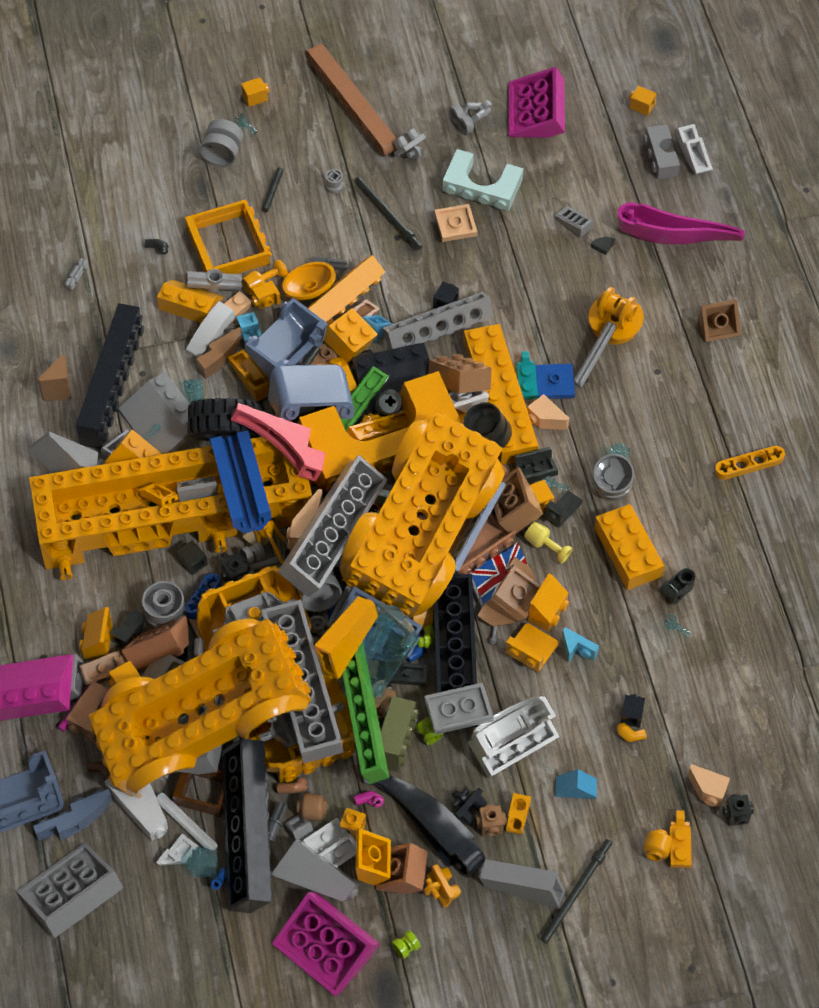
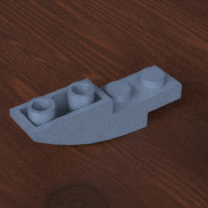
[33,789,112,841]

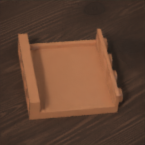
[411,513,516,574]

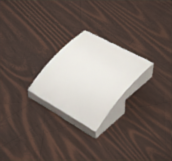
[302,818,356,867]

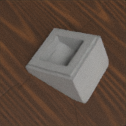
[284,813,314,841]

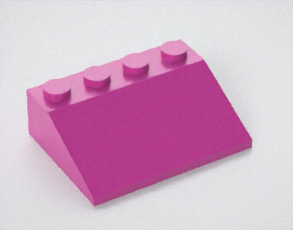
[509,67,565,137]
[0,654,73,721]
[272,892,380,997]

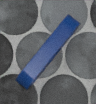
[185,573,222,620]

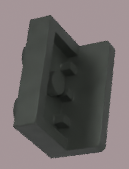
[515,447,558,483]

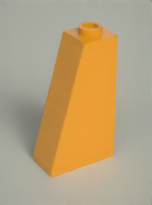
[314,596,378,679]

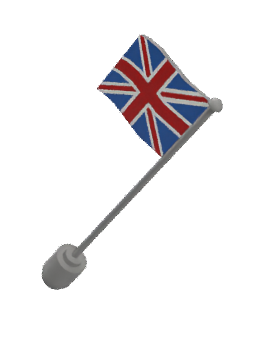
[469,541,528,608]

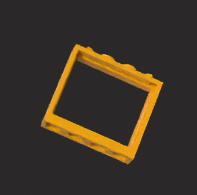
[185,199,272,274]

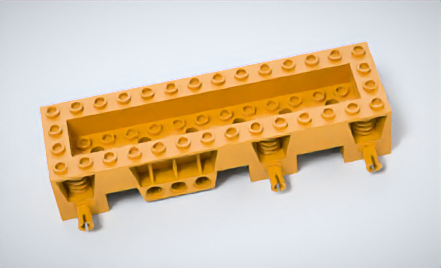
[29,437,312,581]

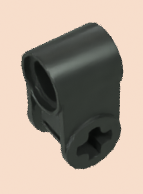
[659,568,696,605]

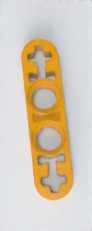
[714,446,785,480]

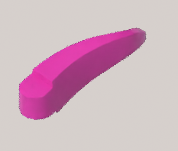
[618,202,745,245]

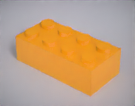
[594,504,665,590]

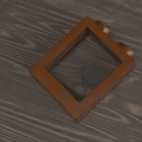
[172,769,224,817]

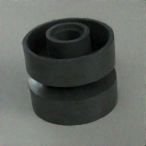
[463,402,512,448]

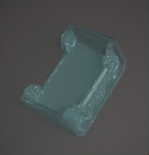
[364,604,418,698]

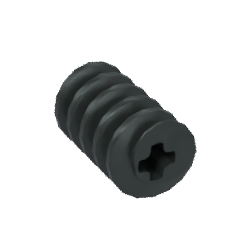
[374,390,402,416]

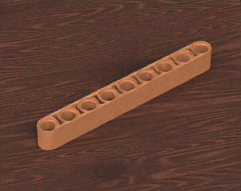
[305,44,398,157]

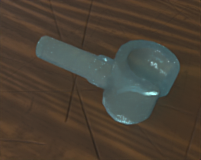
[236,113,257,134]
[544,476,569,490]
[665,614,691,637]

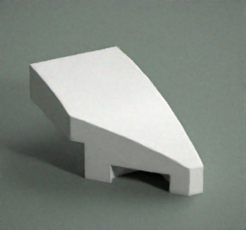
[156,834,199,865]

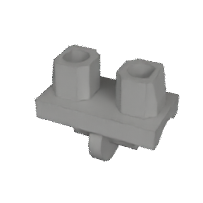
[393,128,426,160]

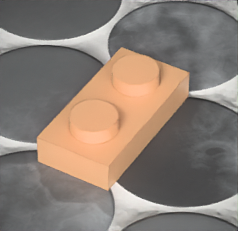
[224,291,253,324]

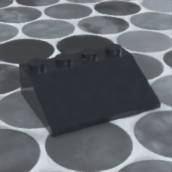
[352,342,429,415]

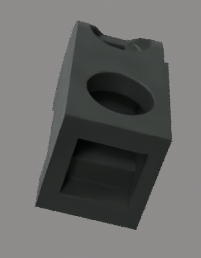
[109,610,144,648]

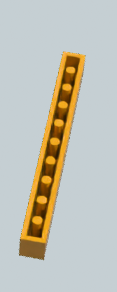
[242,255,385,380]

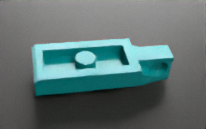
[516,351,538,399]

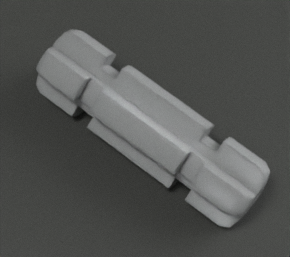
[64,258,88,290]

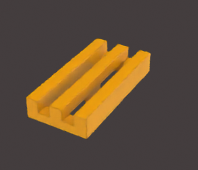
[140,482,178,507]

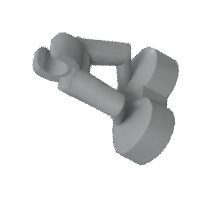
[448,100,492,135]

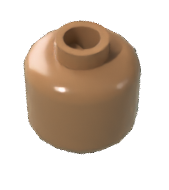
[297,793,327,821]

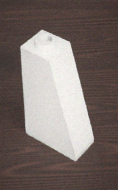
[104,778,168,841]

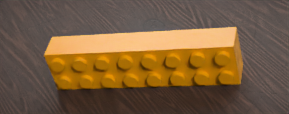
[463,324,539,465]

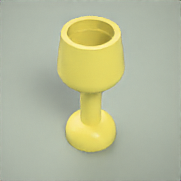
[524,522,573,564]

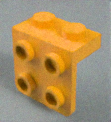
[505,623,558,673]

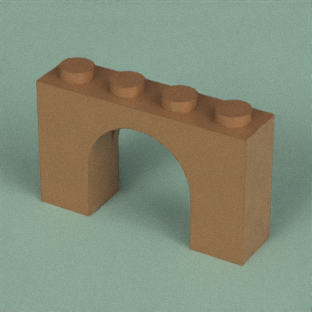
[66,681,109,744]

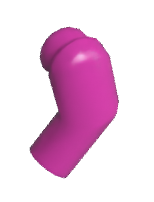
[353,791,384,808]

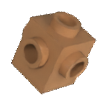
[476,804,507,837]

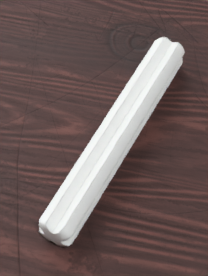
[156,793,218,853]

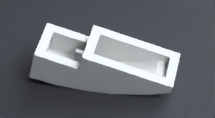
[675,124,712,175]
[186,301,235,358]

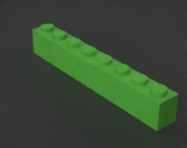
[343,641,389,784]

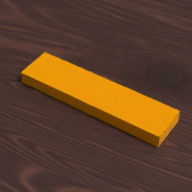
[347,411,410,441]

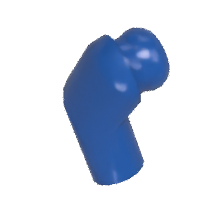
[211,867,227,890]

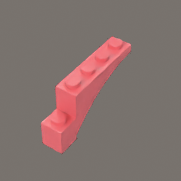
[231,403,325,481]

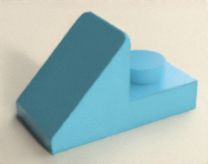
[562,627,599,662]

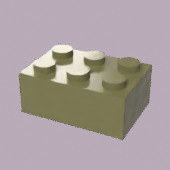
[381,696,419,772]

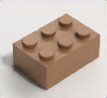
[429,354,491,394]

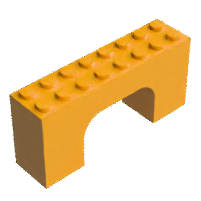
[297,371,462,492]

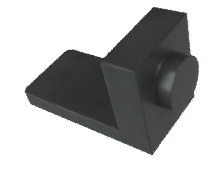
[544,491,583,528]

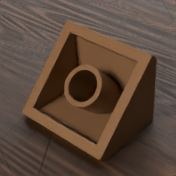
[698,299,741,342]
[38,354,71,401]

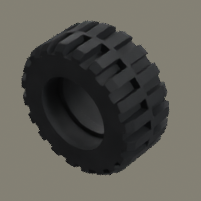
[187,398,261,441]

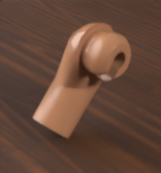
[277,778,308,794]

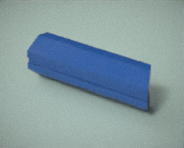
[210,431,271,533]

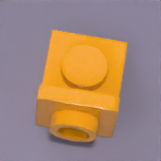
[340,808,366,841]

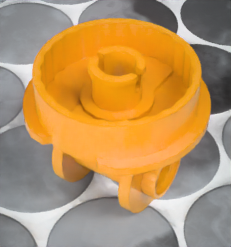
[588,287,644,344]

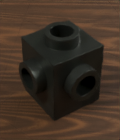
[220,552,250,582]
[723,794,754,826]

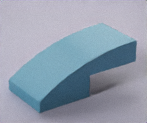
[236,312,262,343]

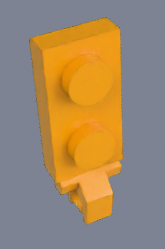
[669,810,692,868]

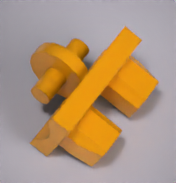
[424,864,461,908]

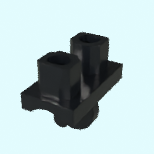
[451,788,487,826]

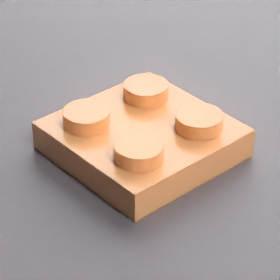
[434,204,477,242]

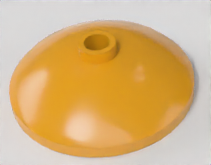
[282,262,336,300]

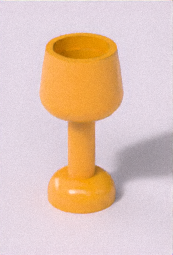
[242,260,288,295]

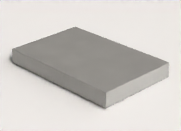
[424,683,494,735]

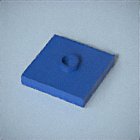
[535,364,575,399]

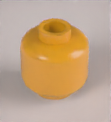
[643,829,672,862]

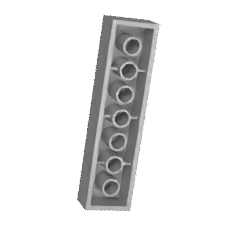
[278,455,388,597]
[262,600,344,763]

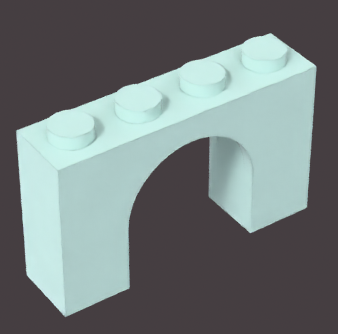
[442,149,524,211]

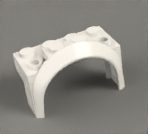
[468,696,560,778]

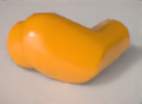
[617,723,647,742]

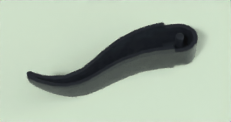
[372,775,485,878]

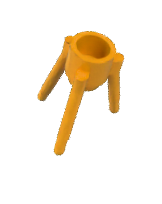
[254,520,285,564]

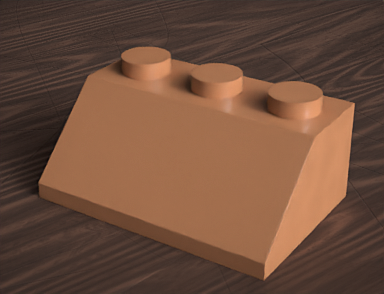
[122,616,189,670]

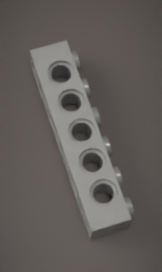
[382,292,494,350]

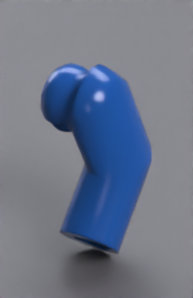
[407,635,426,663]

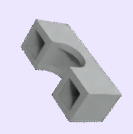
[643,125,680,179]

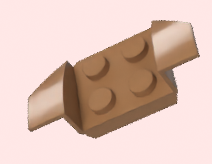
[477,557,541,627]

